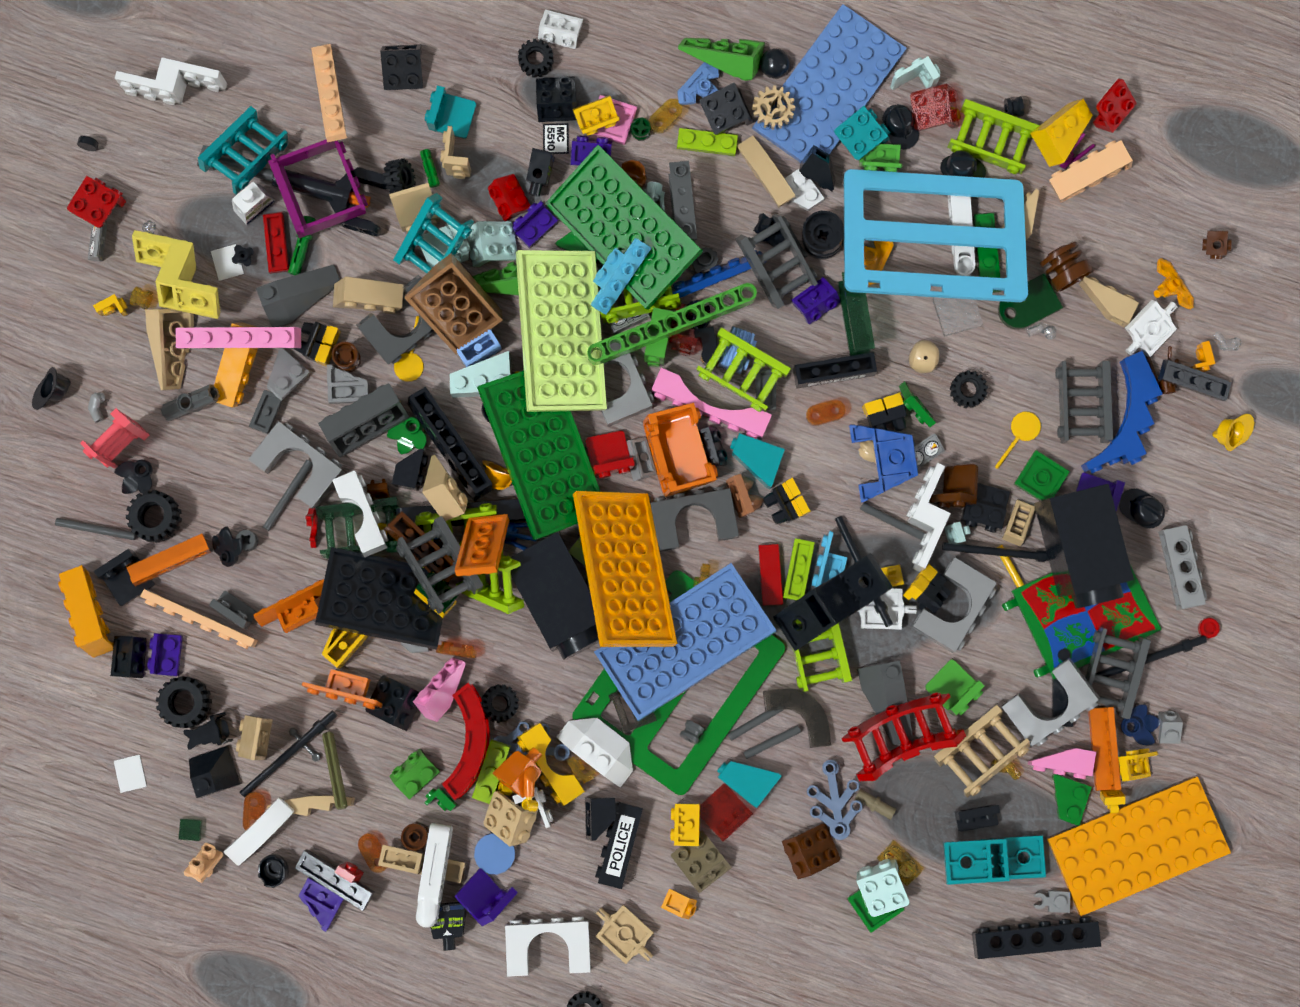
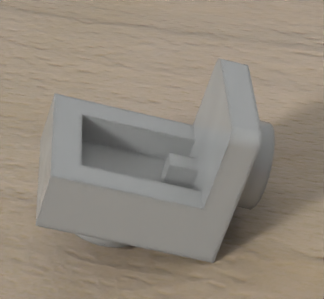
[1158,710,1183,744]

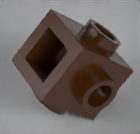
[1202,231,1232,259]

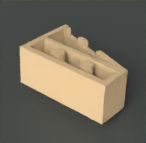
[333,276,403,314]

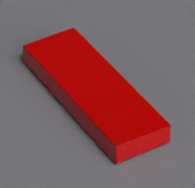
[263,212,289,274]
[758,544,783,606]

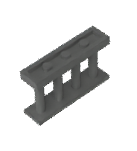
[668,161,697,243]
[735,214,818,309]
[1055,361,1113,443]
[396,516,484,614]
[1086,626,1151,719]

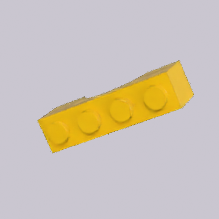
[517,723,585,806]

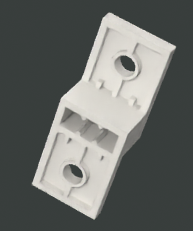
[115,58,227,105]
[906,463,951,572]

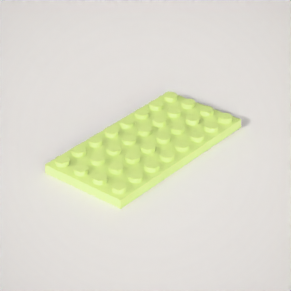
[516,250,607,412]

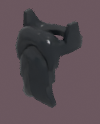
[183,712,234,750]

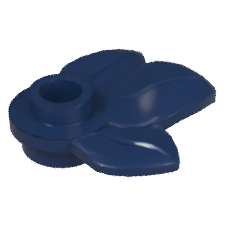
[1121,705,1160,745]

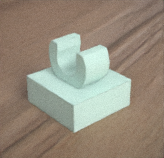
[944,522,971,544]

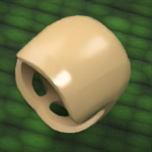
[909,340,939,373]

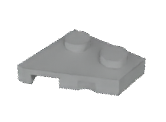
[267,348,310,401]
[327,365,369,404]

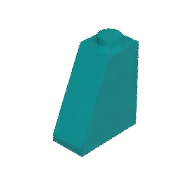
[730,433,785,489]
[717,761,782,808]

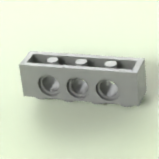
[1158,525,1207,610]

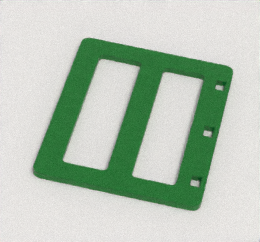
[572,570,785,795]

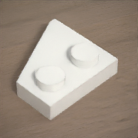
[784,169,824,211]

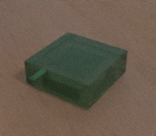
[178,819,202,841]

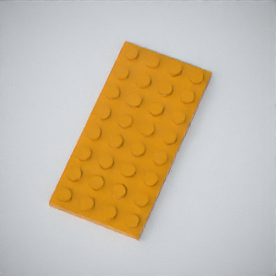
[573,491,677,647]
[1047,776,1231,916]

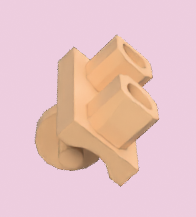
[184,843,223,883]

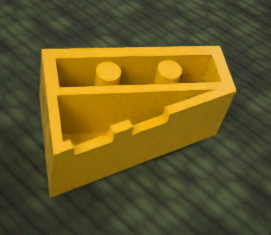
[322,629,369,669]

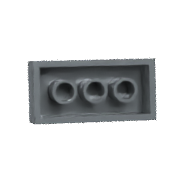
[318,383,410,458]

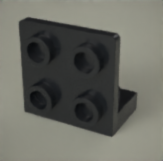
[380,44,423,90]
[536,76,577,122]
[700,82,754,135]
[94,549,155,606]

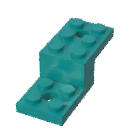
[943,835,1046,885]

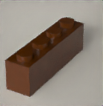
[384,511,456,583]

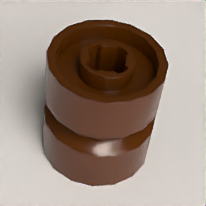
[332,342,361,372]
[401,823,429,851]

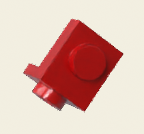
[334,862,364,883]

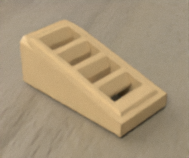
[1002,500,1035,546]

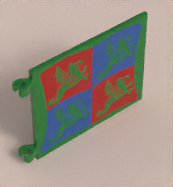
[1002,565,1162,680]

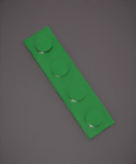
[973,213,1002,293]

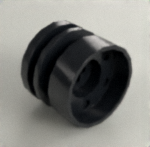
[802,210,844,260]

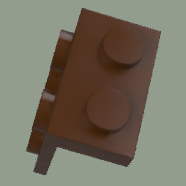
[929,464,978,509]
[782,823,840,879]

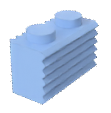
[718,326,757,374]
[457,330,502,367]

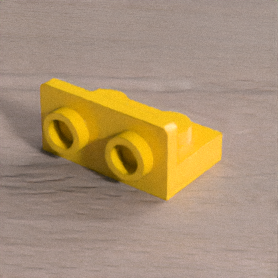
[670,803,700,846]

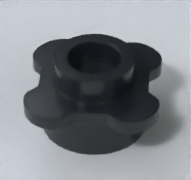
[232,245,254,267]

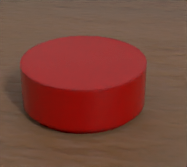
[1198,618,1220,638]

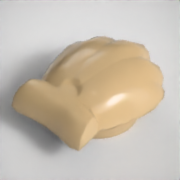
[859,440,877,465]

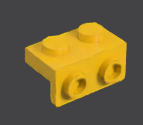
[573,95,620,135]
[1118,748,1158,781]

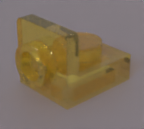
[566,756,596,783]

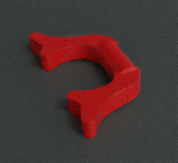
[305,508,318,548]

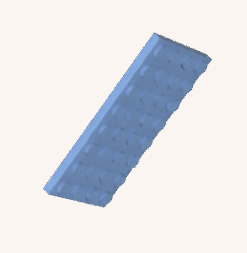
[752,4,907,163]
[594,563,777,721]

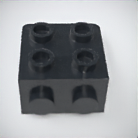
[365,675,419,731]

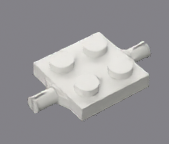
[1125,300,1178,357]
[857,588,917,630]

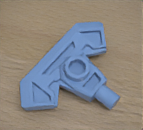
[677,62,719,105]

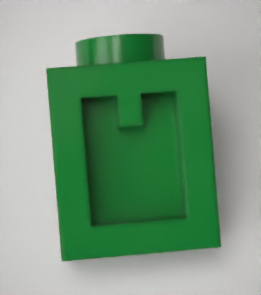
[424,788,458,811]

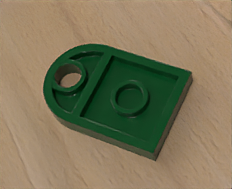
[998,274,1063,330]

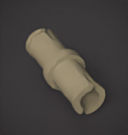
[854,788,896,820]

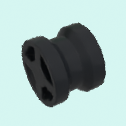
[1004,96,1024,117]

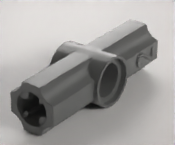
[161,384,220,421]

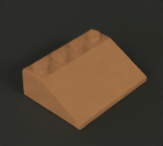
[404,253,503,354]

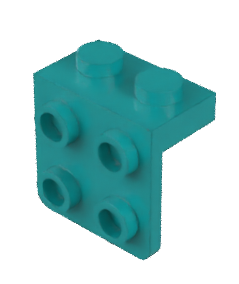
[424,85,476,139]
[834,106,890,160]

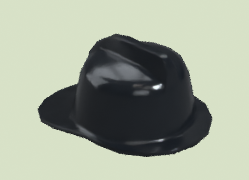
[882,104,919,150]
[940,150,986,178]
[32,367,71,410]
[1119,489,1165,529]

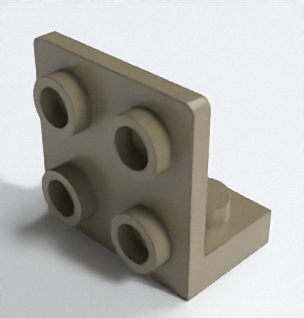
[671,830,732,893]

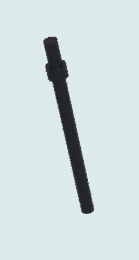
[835,516,893,628]
[942,542,1049,563]
[1093,635,1207,683]
[240,710,337,798]

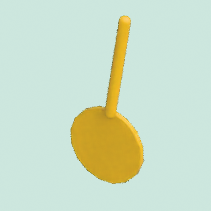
[394,316,423,382]
[995,412,1041,469]

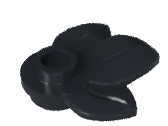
[114,459,153,494]
[212,526,243,567]

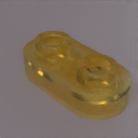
[649,99,683,134]

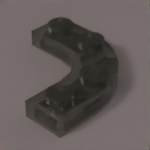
[763,688,832,748]

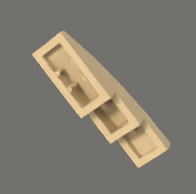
[736,136,796,208]
[267,795,355,816]
[378,845,466,883]

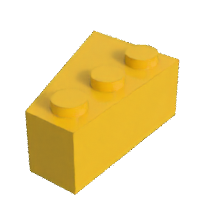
[1030,98,1093,167]

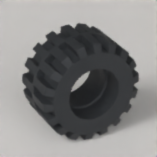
[126,490,182,543]
[156,676,212,728]

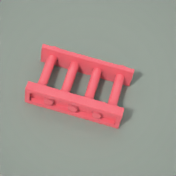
[80,408,150,469]

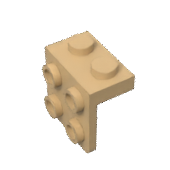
[440,126,471,179]
[484,791,539,847]

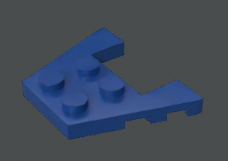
[849,424,919,502]

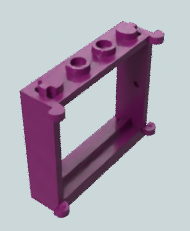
[268,140,368,238]

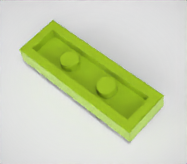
[677,128,738,156]
[783,538,815,601]
[472,739,511,804]

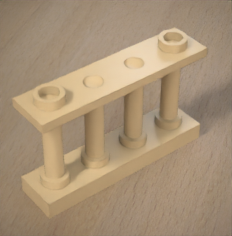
[934,705,1030,798]

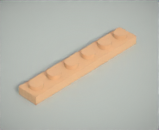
[311,44,347,142]
[140,589,258,649]

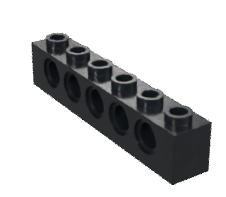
[408,387,493,501]
[972,916,1101,959]

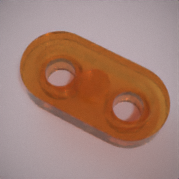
[806,400,846,426]
[436,641,477,659]
[243,792,266,831]
[358,833,388,873]

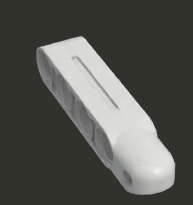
[947,195,975,276]
[416,823,453,928]

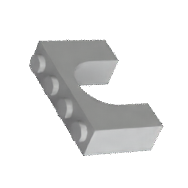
[601,342,654,427]
[248,421,345,508]
[911,557,997,653]
[1002,657,1100,747]

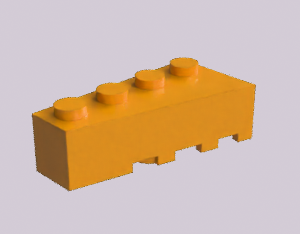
[214,322,258,408]
[58,565,114,658]

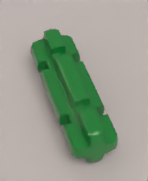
[420,149,440,188]

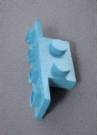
[591,238,651,315]
[811,531,847,588]

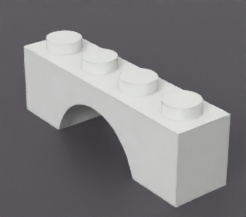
[332,471,389,557]

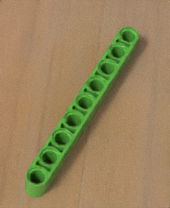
[587,283,757,365]

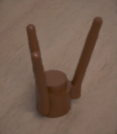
[1146,346,1179,394]

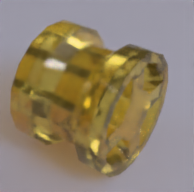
[130,286,153,310]

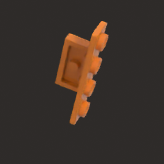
[253,579,324,633]
[302,669,383,710]

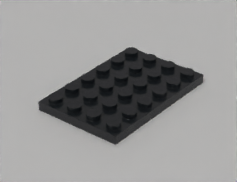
[315,547,449,650]

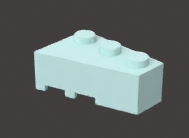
[449,351,511,398]

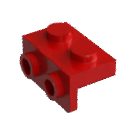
[488,174,530,221]

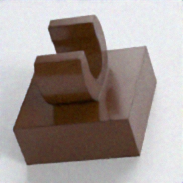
[367,479,390,503]

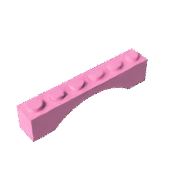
[176,327,301,349]
[651,368,772,439]

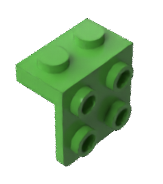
[859,144,902,172]
[925,660,984,716]

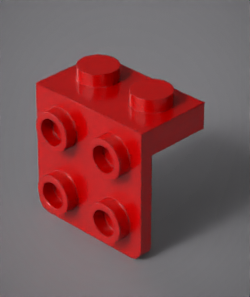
[1093,78,1137,133]
[67,176,126,228]
[585,431,635,479]

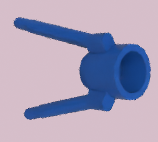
[505,522,537,550]

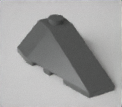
[256,264,340,327]
[857,660,913,745]

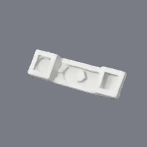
[223,797,294,866]

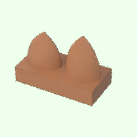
[726,474,763,518]

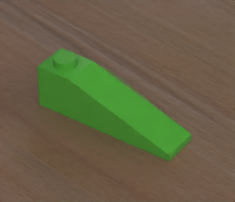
[678,38,765,81]
[472,262,519,295]

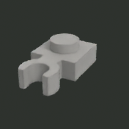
[1033,891,1070,913]

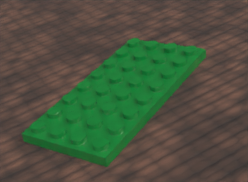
[545,145,703,310]
[477,371,601,540]

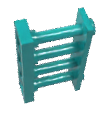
[198,106,288,195]
[393,193,474,274]

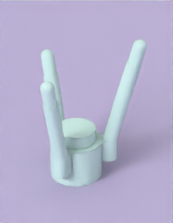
[643,182,665,211]

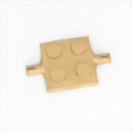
[595,905,654,964]

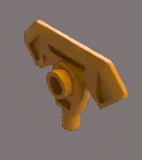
[864,241,894,286]
[1154,258,1194,309]

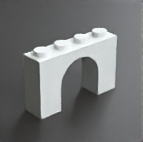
[505,916,591,977]

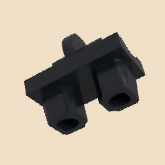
[753,213,791,247]

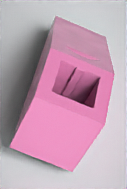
[413,657,466,722]
[1028,748,1096,780]

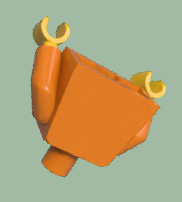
[492,747,542,812]

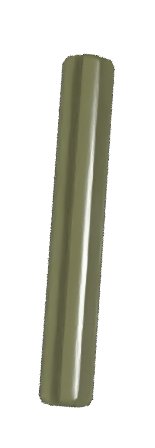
[322,732,348,810]

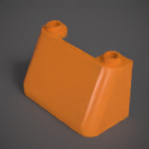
[643,403,718,497]

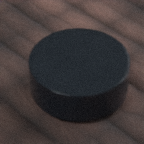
[77,136,98,151]

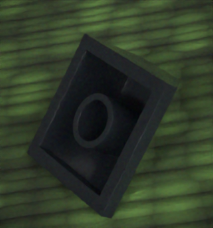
[189,746,241,798]
[585,797,619,841]

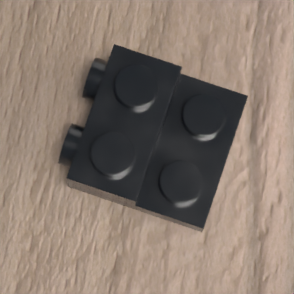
[961,483,1010,533]

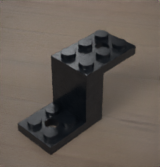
[773,553,893,651]

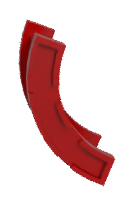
[442,682,490,800]
[841,692,966,781]

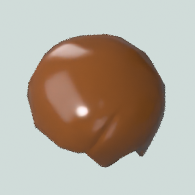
[622,160,647,188]

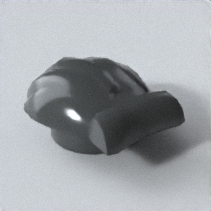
[692,247,718,273]

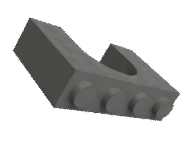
[356,275,433,365]
[650,486,739,552]

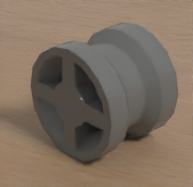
[236,530,259,551]
[679,720,705,744]

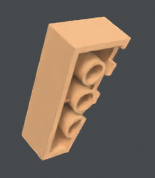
[1049,140,1133,203]

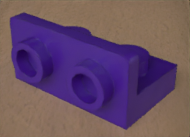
[571,135,612,165]
[512,201,558,249]
[792,277,840,325]
[147,633,183,676]

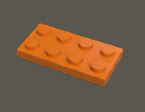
[455,514,510,576]

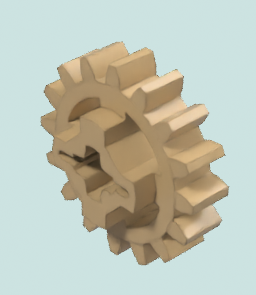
[752,85,795,130]

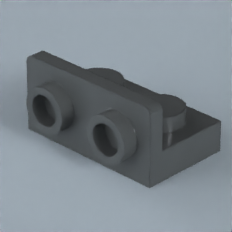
[209,591,257,629]

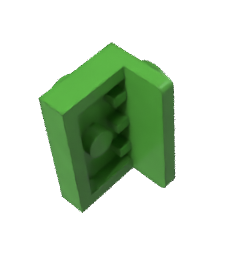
[389,749,440,799]

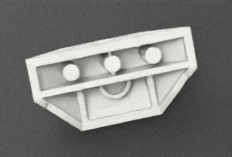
[556,718,633,787]

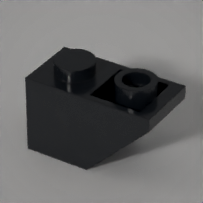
[799,145,836,192]
[392,449,428,491]

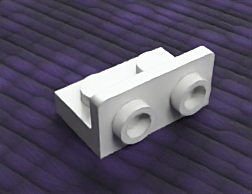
[538,10,583,49]

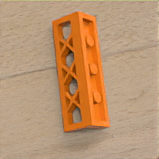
[126,534,211,587]
[1088,707,1121,791]

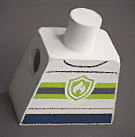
[232,181,275,225]

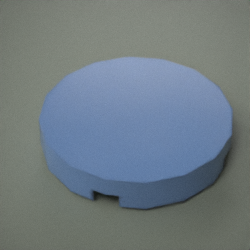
[474,833,515,875]

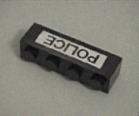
[793,352,877,389]
[595,802,643,889]

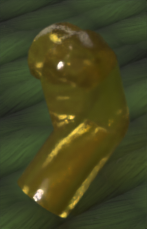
[991,759,1021,780]

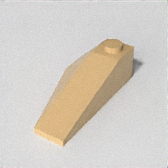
[145,309,194,390]

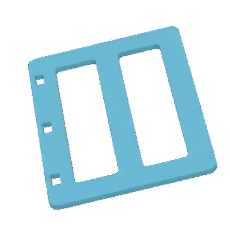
[844,169,1028,302]

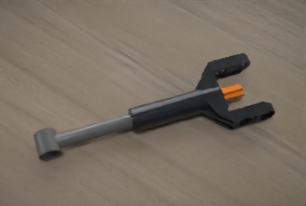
[197,145,387,236]

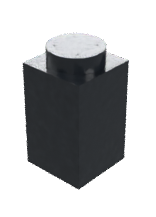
[1034,484,1134,609]
[511,532,599,660]

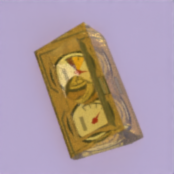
[877,840,923,886]

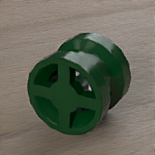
[631,117,651,141]

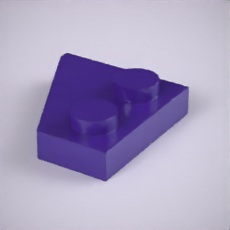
[299,877,344,932]

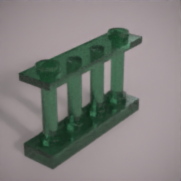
[837,272,875,356]
[316,497,400,560]

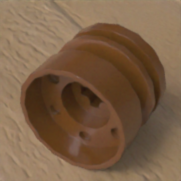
[1040,241,1094,292]

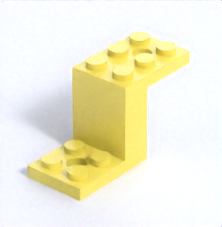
[132,230,220,319]

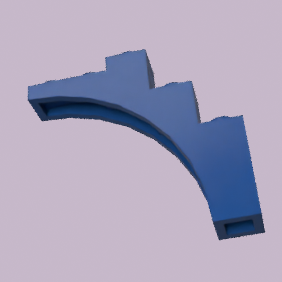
[1081,351,1162,473]

